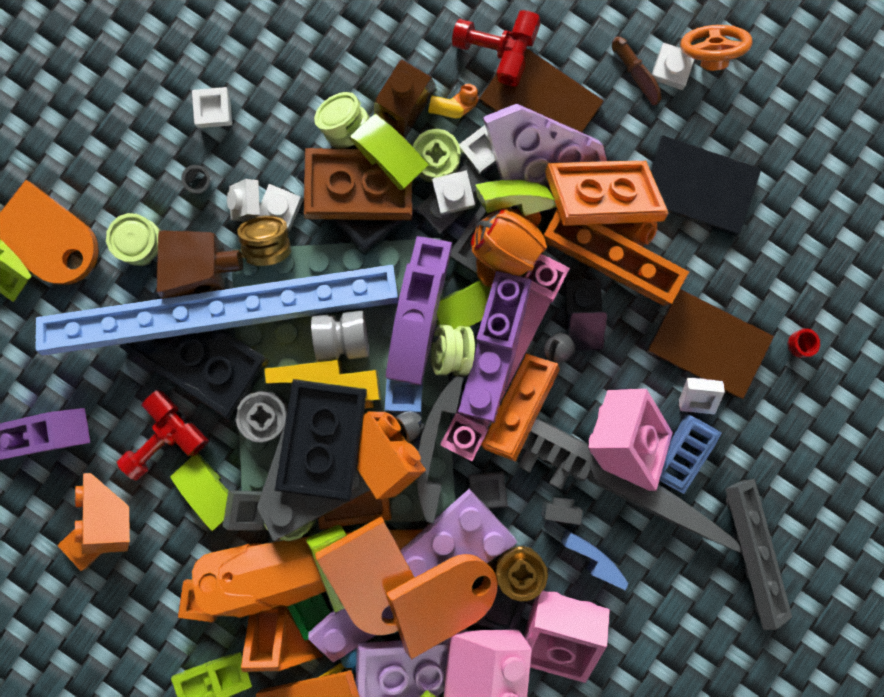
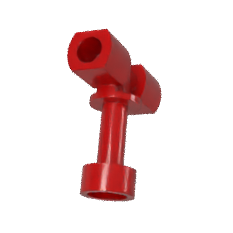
[452,10,541,87]
[117,390,209,481]

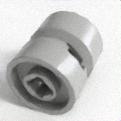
[311,311,369,362]

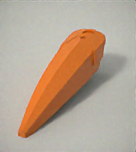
[192,530,422,618]

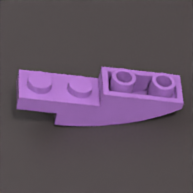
[386,236,453,386]
[458,271,532,423]

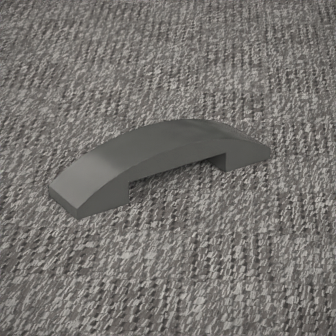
[417,376,463,523]

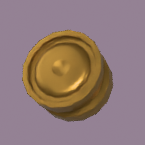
[237,216,291,266]
[495,546,548,601]

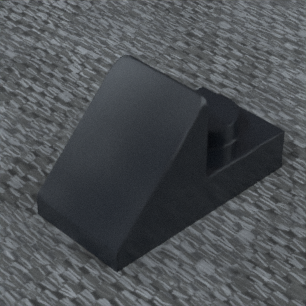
[564,279,607,351]

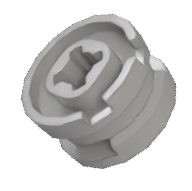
[235,391,289,442]

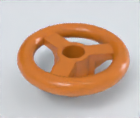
[680,25,753,71]

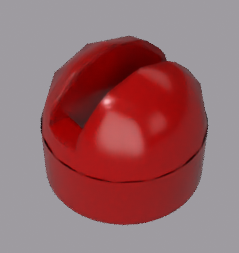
[787,328,820,358]

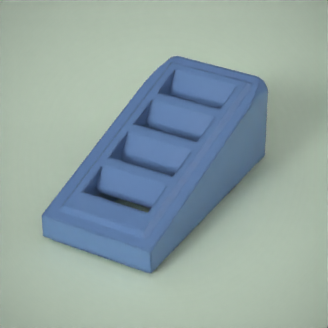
[659,415,722,494]

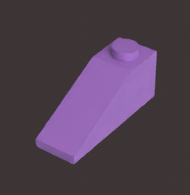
[0,408,90,460]

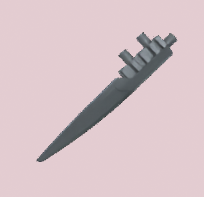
[517,417,743,554]

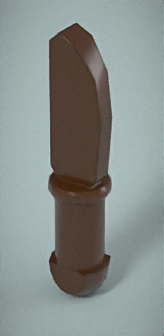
[612,36,662,105]

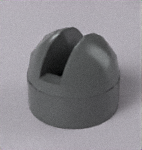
[181,165,211,194]
[544,332,575,364]
[395,411,424,443]

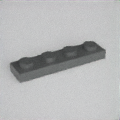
[725,479,792,630]

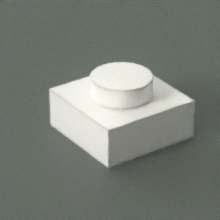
[652,43,694,90]
[192,87,232,128]
[459,125,496,175]
[432,170,475,216]
[227,179,260,221]
[256,184,303,231]
[679,378,725,415]

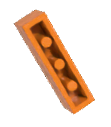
[543,209,689,306]

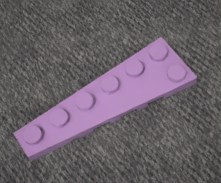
[308,489,517,663]

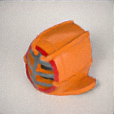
[471,207,547,287]

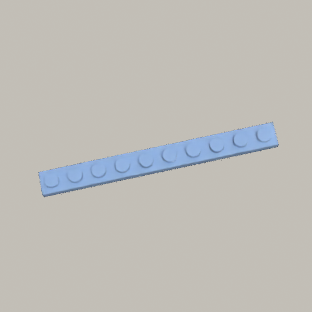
[36,265,398,356]

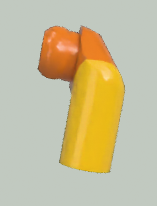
[428,84,479,119]

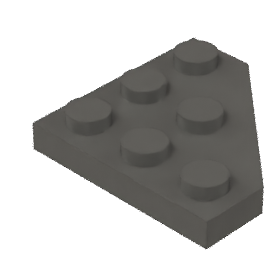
[257,422,370,542]

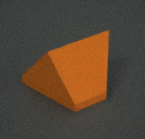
[241,605,322,672]

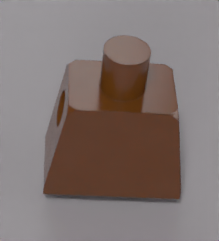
[374,59,437,139]
[156,230,243,299]

